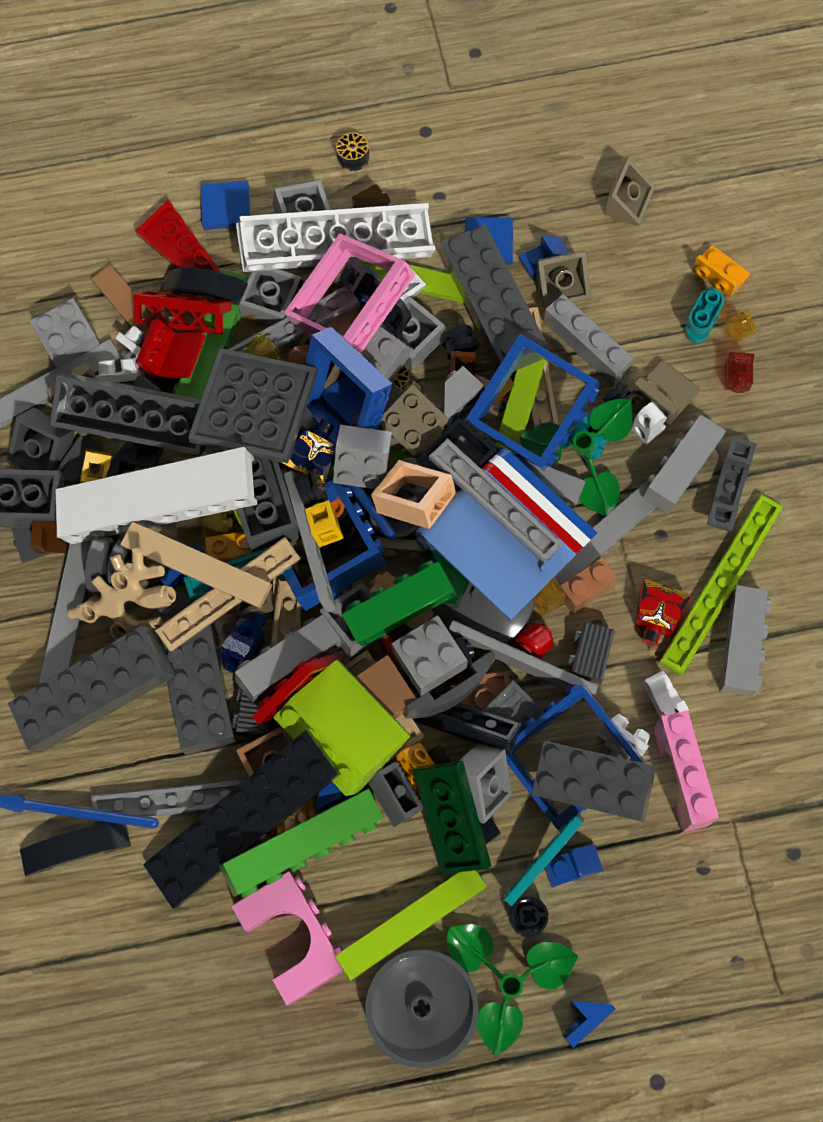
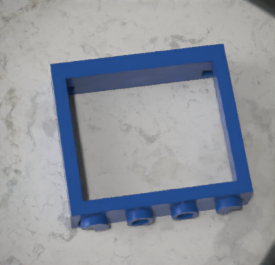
[305,327,392,450]
[465,334,600,471]
[283,480,387,611]
[506,684,646,830]

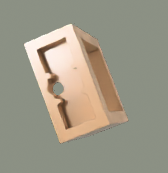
[371,460,456,529]

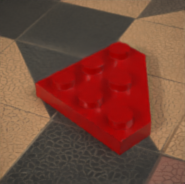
[252,652,345,724]

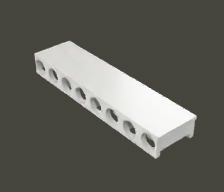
[236,203,436,272]
[56,447,257,544]

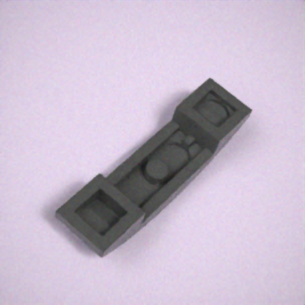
[706,436,757,532]
[403,651,495,719]

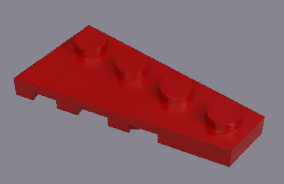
[135,199,221,273]

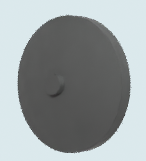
[432,583,535,643]
[365,950,479,1068]

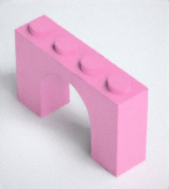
[653,710,719,833]
[231,871,343,1006]

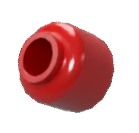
[514,622,553,659]

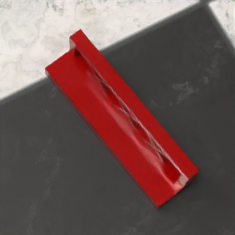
[133,290,232,335]

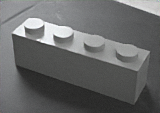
[544,294,634,386]
[643,415,726,515]
[720,585,771,697]
[235,614,341,705]

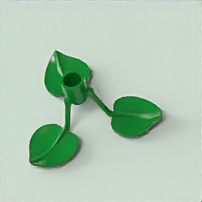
[520,399,633,516]
[447,924,578,1056]

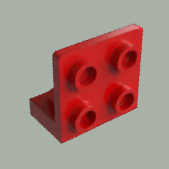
[135,320,206,378]

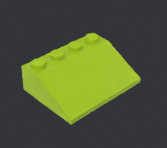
[273,659,411,796]

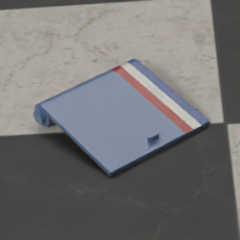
[415,448,597,621]

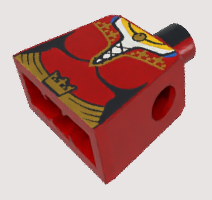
[635,579,692,646]

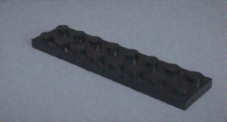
[143,730,341,909]

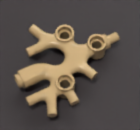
[68,548,176,640]

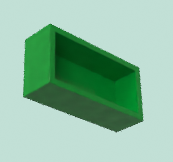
[342,561,457,647]

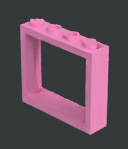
[284,233,415,354]

